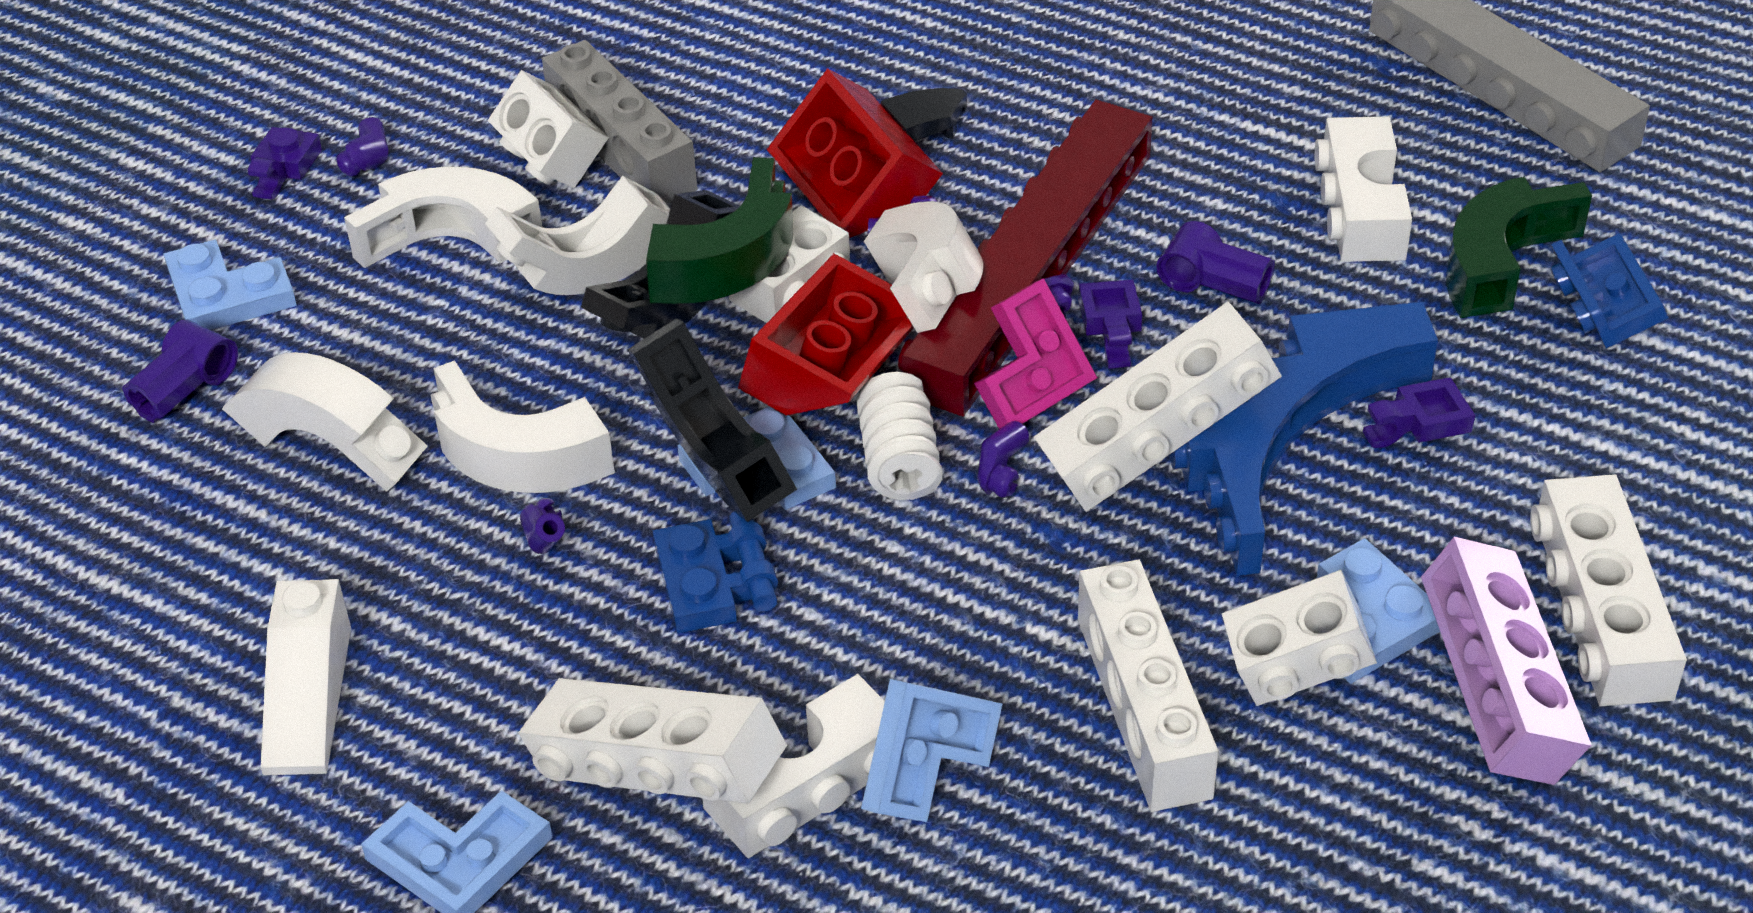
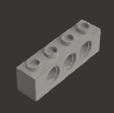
[542,40,698,204]

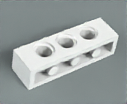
[1034,301,1282,512]
[1530,475,1687,707]
[1078,559,1218,812]
[518,678,787,804]

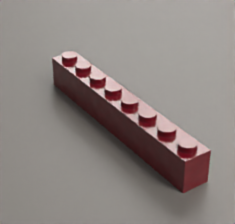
[898,99,1153,417]

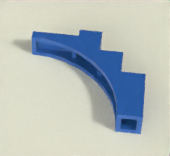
[1169,302,1438,576]

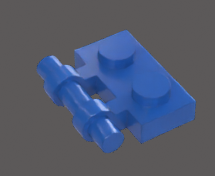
[652,512,778,634]

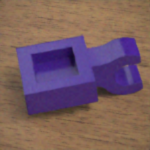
[247,127,322,200]
[1078,279,1142,369]
[1362,377,1476,448]

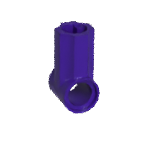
[1156,221,1275,304]
[122,319,238,423]

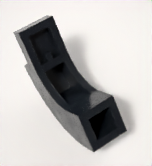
[581,190,740,339]
[627,319,797,522]

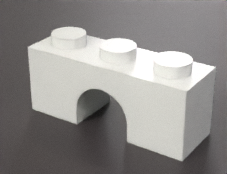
[1314,116,1412,262]
[702,674,885,859]

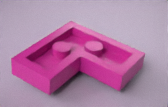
[974,278,1097,429]

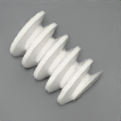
[857,372,942,500]

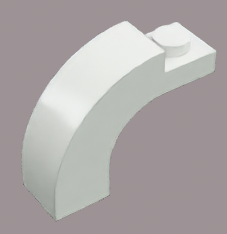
[344,167,542,268]
[485,176,670,295]
[864,201,983,333]
[222,352,428,492]
[431,360,615,493]

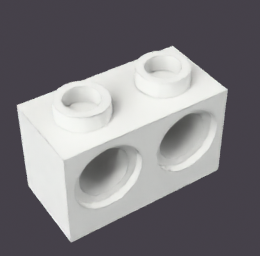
[488,70,609,188]
[729,205,850,323]
[1222,570,1377,706]

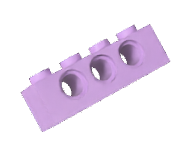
[1421,537,1592,785]

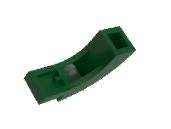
[646,157,793,304]
[1446,176,1592,318]

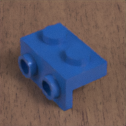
[1550,233,1669,349]

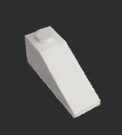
[261,579,351,775]

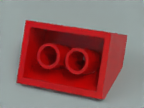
[767,68,943,238]
[738,253,914,416]

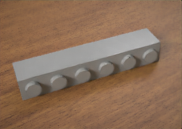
[1369,0,1650,173]

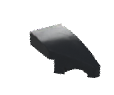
[881,88,967,142]

